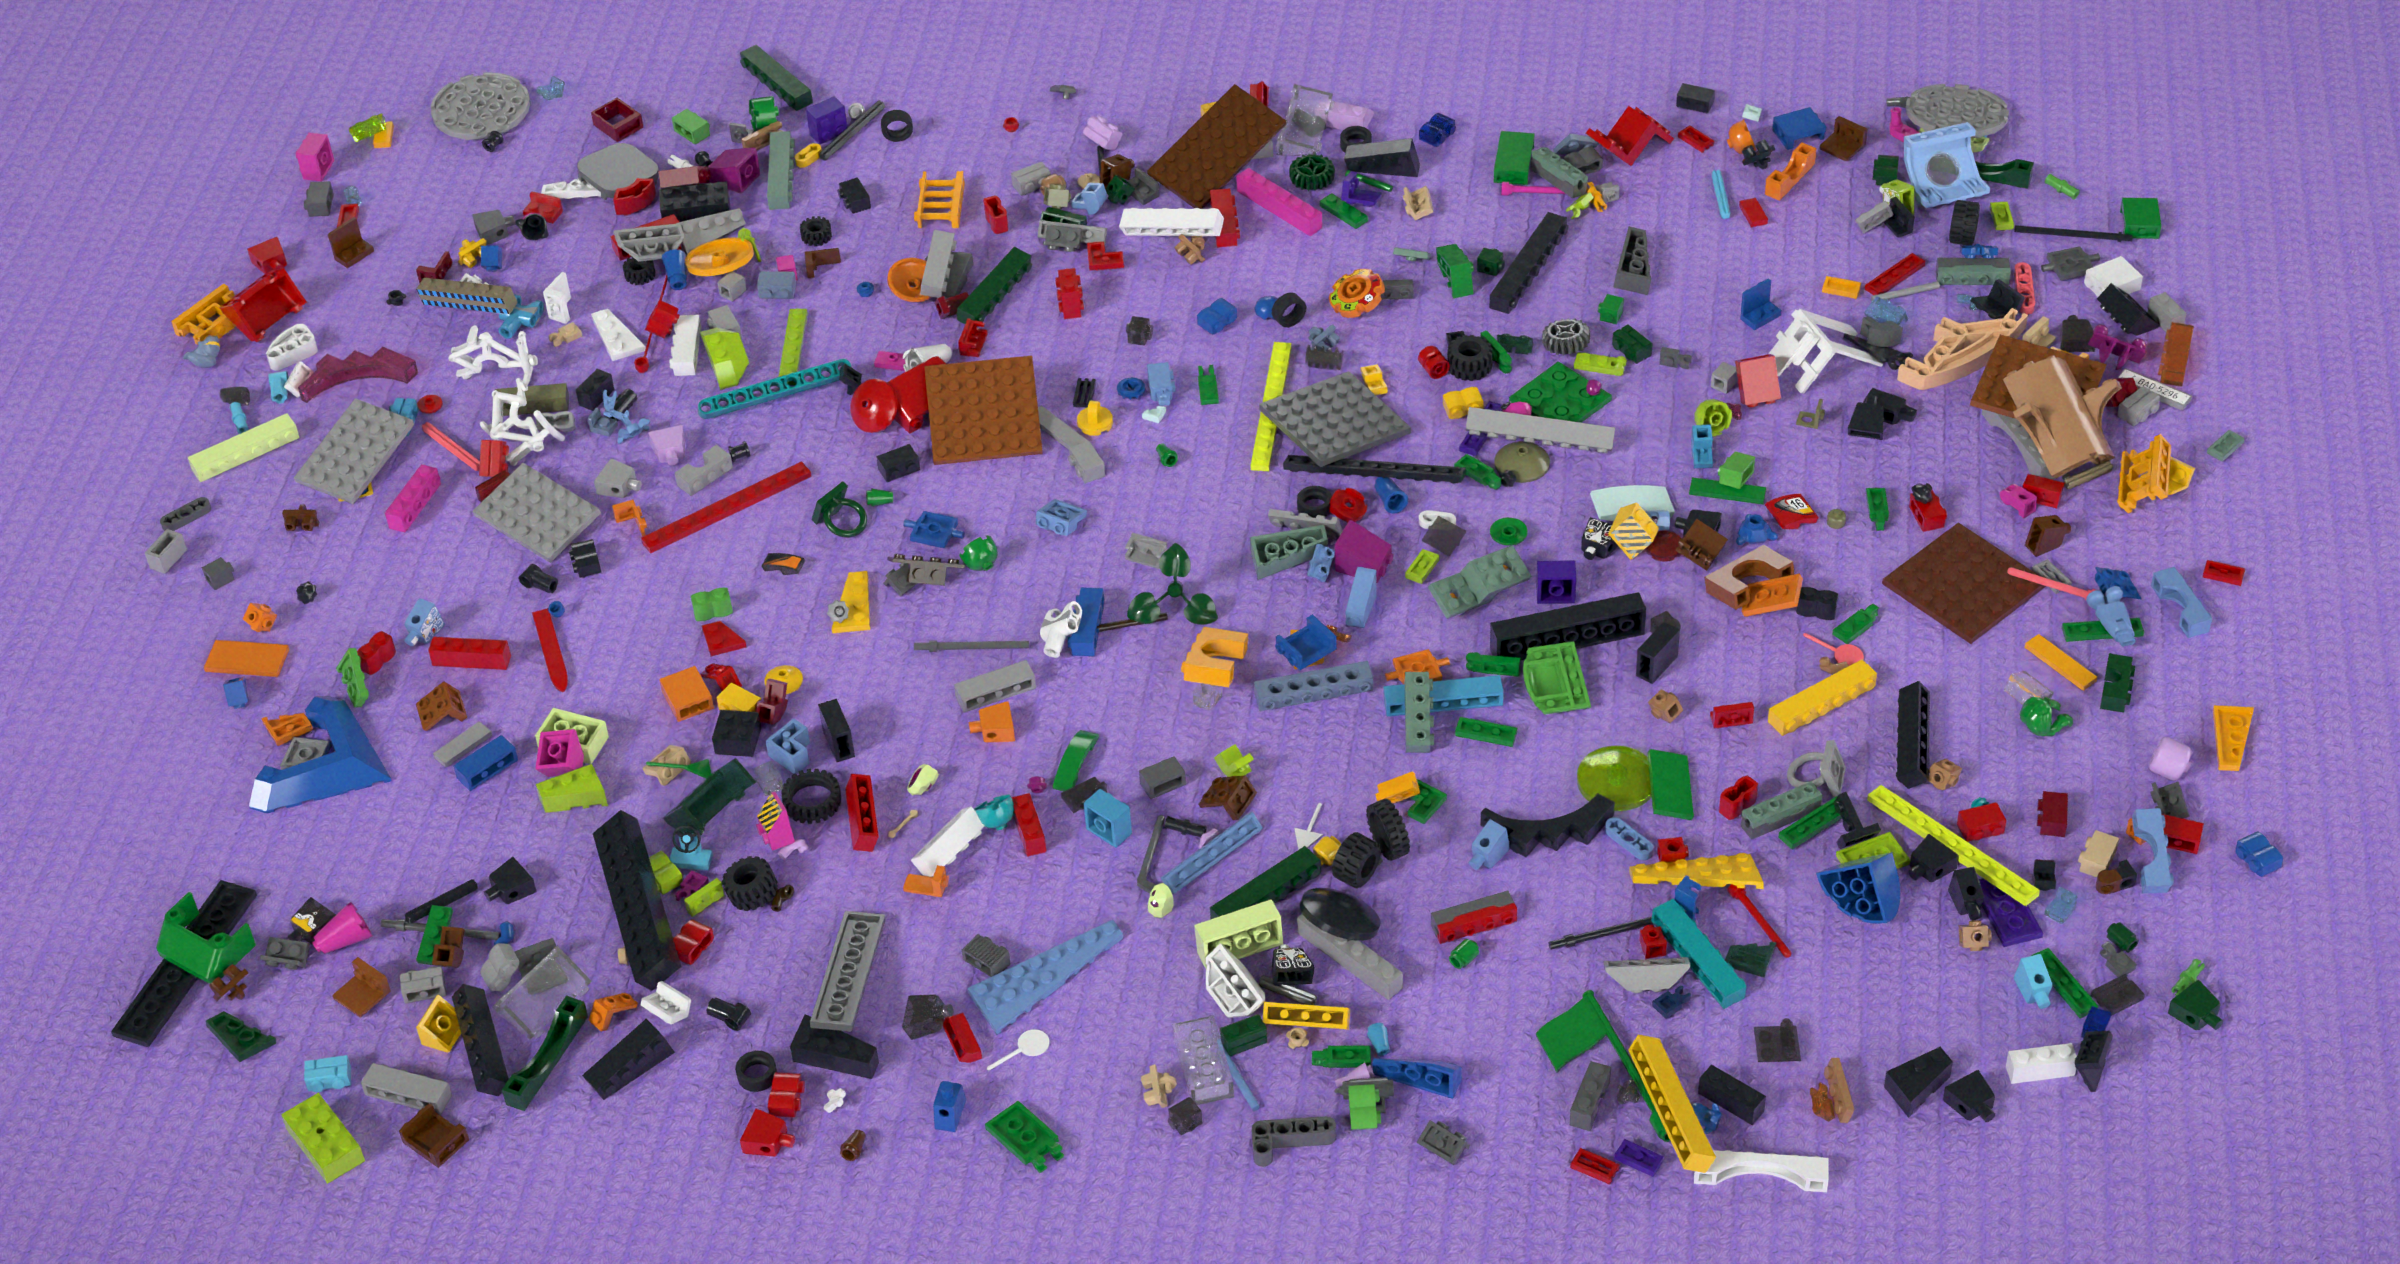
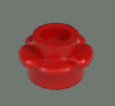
[1003,117,1019,132]

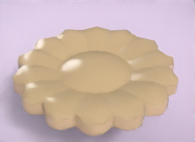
[1077,173,1100,189]

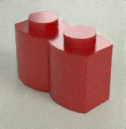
[983,195,1009,234]
[645,300,680,338]
[357,631,396,675]
[1719,775,1758,820]
[673,919,714,965]
[768,1072,805,1118]

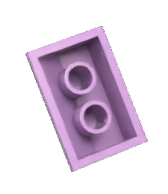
[1316,99,1374,130]

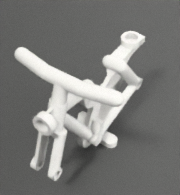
[448,325,538,386]
[480,378,565,466]

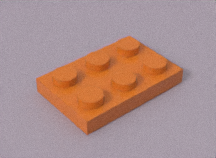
[1741,573,1803,617]

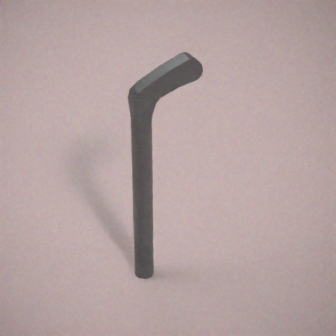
[1137,815,1165,893]

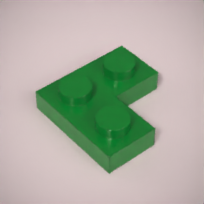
[1408,779,1447,824]

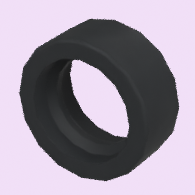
[881,110,913,142]
[1340,126,1372,153]
[1272,292,1307,328]
[1297,486,1332,518]
[735,1050,777,1092]

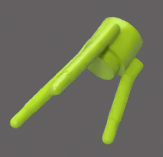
[738,228,761,262]

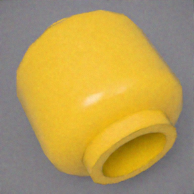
[1313,836,1341,866]

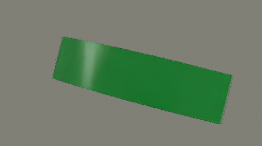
[1053,730,1099,793]

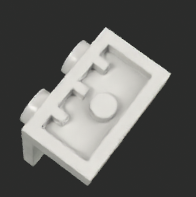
[543,272,571,324]

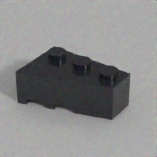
[1884,1046,1953,1118]

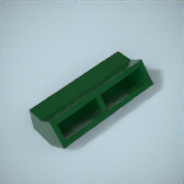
[1040,207,1087,226]

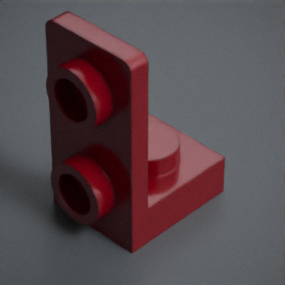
[416,251,453,283]
[934,292,969,319]

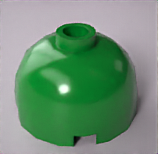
[959,535,998,571]

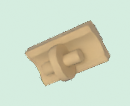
[1141,1064,1177,1108]

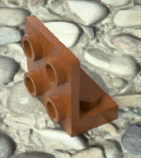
[416,681,467,731]
[332,957,391,1017]

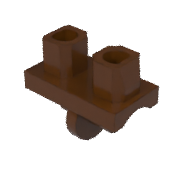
[282,504,320,531]
[209,964,248,1001]

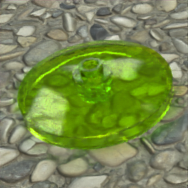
[1577,746,1652,811]

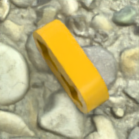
[795,143,822,168]

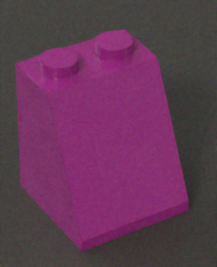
[708,147,761,194]
[1335,520,1394,583]

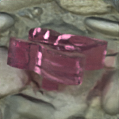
[1726,403,1742,420]

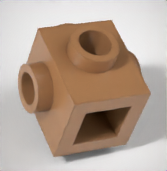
[1648,689,1683,723]
[1929,759,1962,790]
[1958,920,1992,951]

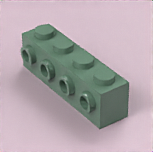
[1404,672,1434,753]

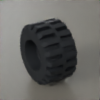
[1949,200,1980,245]
[1447,335,1492,381]
[1332,832,1381,889]
[722,856,778,911]

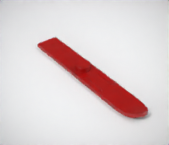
[532,608,568,692]

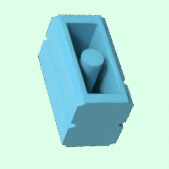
[304,1055,351,1092]

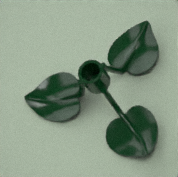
[1127,543,1218,625]

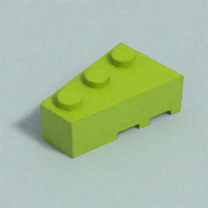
[536,764,608,813]

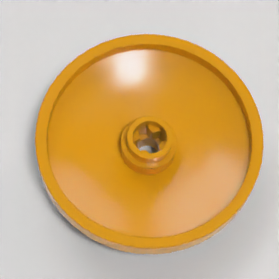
[685,237,754,276]

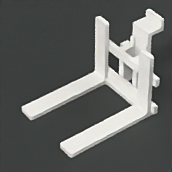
[1769,309,1884,394]

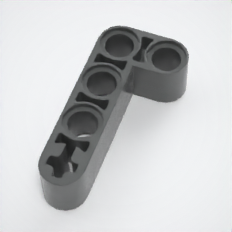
[1252,1116,1336,1167]

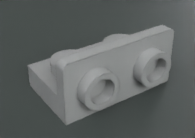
[1855,200,1894,234]

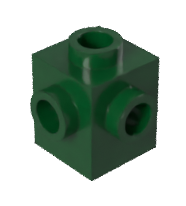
[1105,175,1135,205]

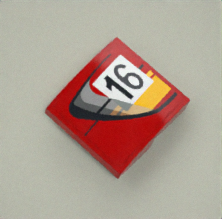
[1765,493,1819,529]

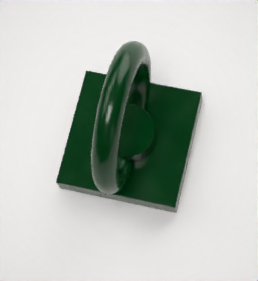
[811,481,867,537]

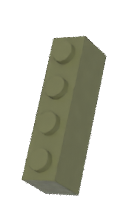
[495,383,569,416]

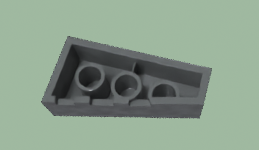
[1613,226,1651,295]

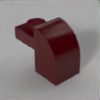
[756,679,788,725]

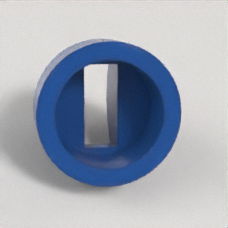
[548,601,565,618]

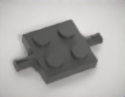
[2041,246,2100,280]

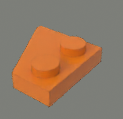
[261,713,313,746]

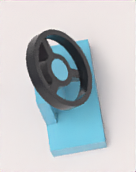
[670,825,713,871]

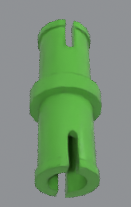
[2045,174,2080,200]
[2171,959,2205,996]

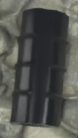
[605,389,637,421]

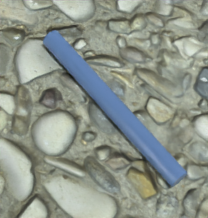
[1216,1044,1260,1111]

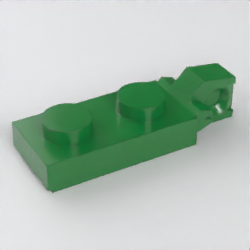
[1454,454,1501,490]
[1865,488,1889,531]
[1832,604,1879,644]
[1312,1046,1371,1068]

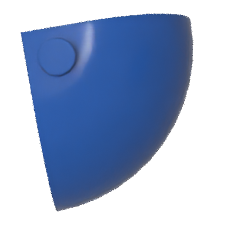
[1816,852,1901,924]

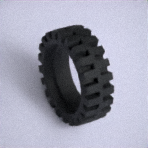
[781,768,841,824]
[1366,799,1410,861]

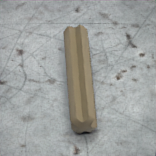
[2064,461,2113,489]

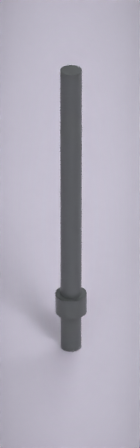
[914,640,1029,652]
[381,919,501,940]

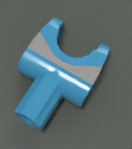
[498,294,544,339]

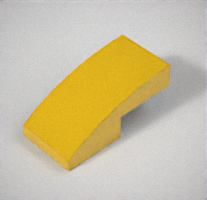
[1360,364,1388,395]

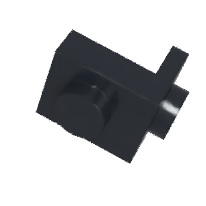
[2032,859,2056,891]

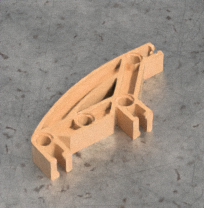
[1897,308,2028,390]

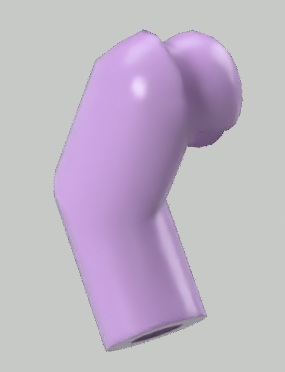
[1199,829,1219,849]
[778,839,808,860]

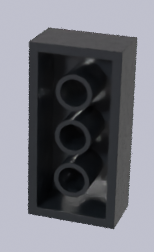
[659,181,730,222]

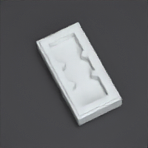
[284,361,314,398]

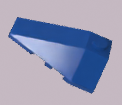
[1372,1059,1462,1099]

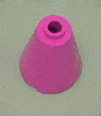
[312,902,373,954]

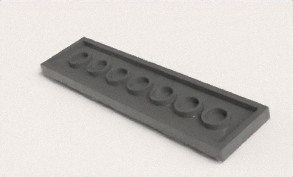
[810,911,885,1032]

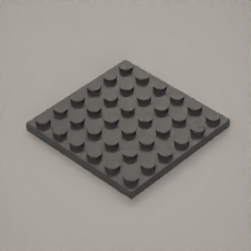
[1259,371,1411,467]

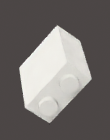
[2084,256,2143,297]

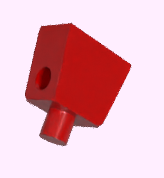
[247,237,287,274]
[740,1109,795,1157]

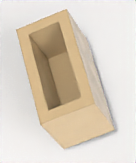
[2078,830,2119,877]

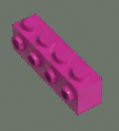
[385,464,441,532]

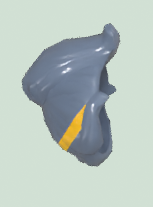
[183,335,220,368]

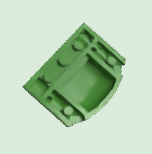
[1523,641,1591,714]

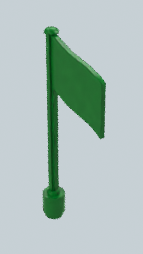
[1536,990,1670,1142]

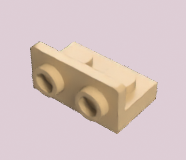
[2022,316,2056,348]
[642,745,691,786]

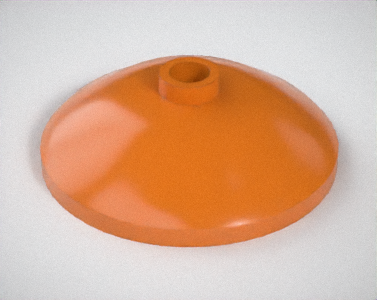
[887,258,931,302]

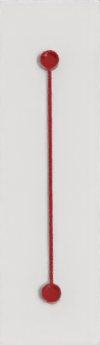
[634,245,682,373]

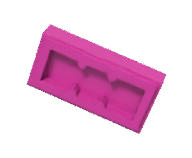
[874,351,905,371]

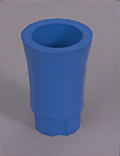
[662,249,687,290]
[1374,477,1408,514]

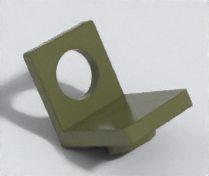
[1796,399,1825,429]

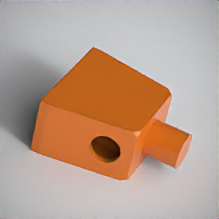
[968,701,1015,742]

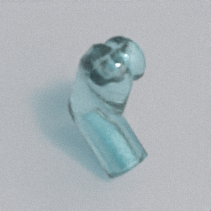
[1956,294,1978,310]

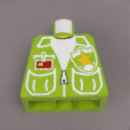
[1879,179,1914,215]

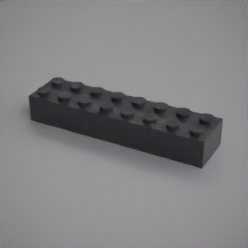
[1490,592,1646,661]

